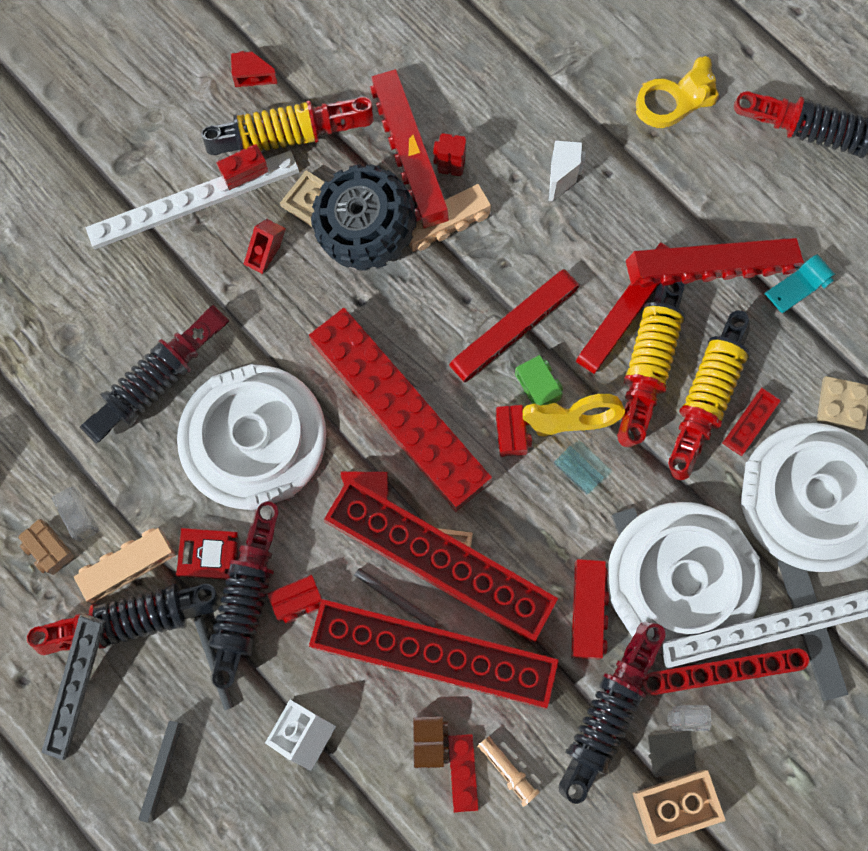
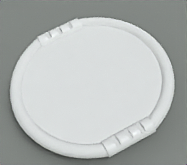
[177,364,326,511]
[741,423,868,572]
[607,502,762,654]

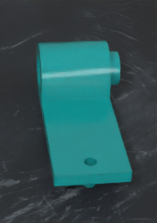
[765,254,836,314]

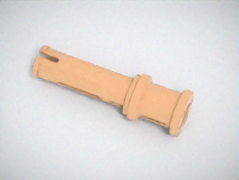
[478,736,540,807]

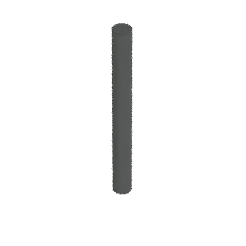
[354,568,437,627]
[194,616,234,711]

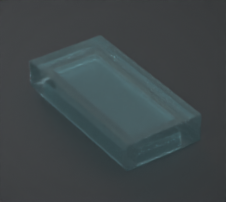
[554,446,604,495]

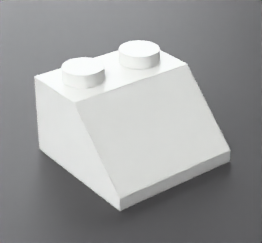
[549,141,585,201]
[265,700,336,771]

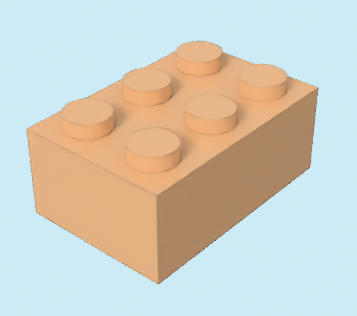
[632,770,726,844]

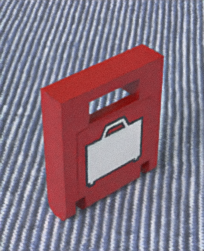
[176,528,238,580]

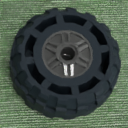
[311,164,417,271]

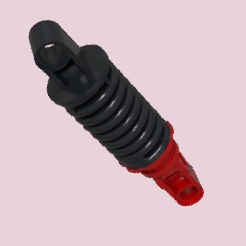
[734,91,868,159]
[27,583,221,656]

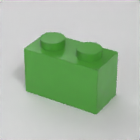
[515,355,563,406]

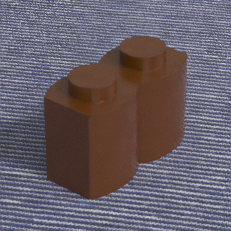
[413,716,449,768]

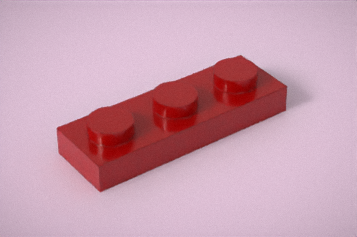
[722,387,781,456]
[448,734,478,813]

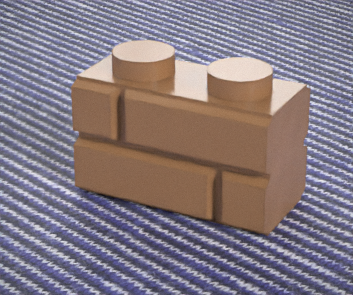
[18,519,75,575]

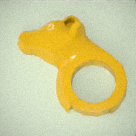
[635,56,719,128]
[523,393,625,437]

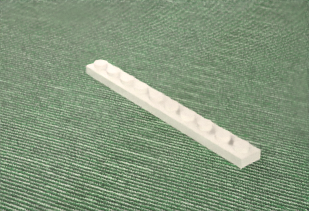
[85,150,299,250]
[661,590,868,668]

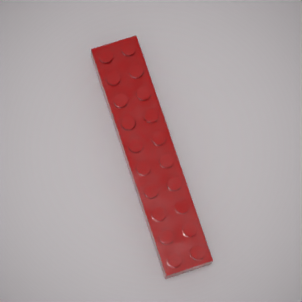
[309,308,492,512]
[324,478,558,642]
[309,599,559,709]

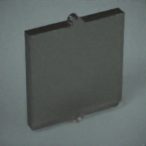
[647,731,697,777]

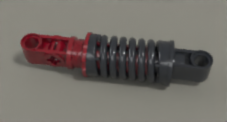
[79,304,230,444]
[207,501,278,689]
[558,622,666,804]

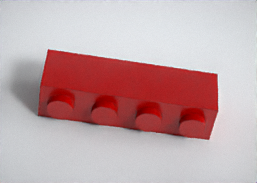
[571,559,609,660]

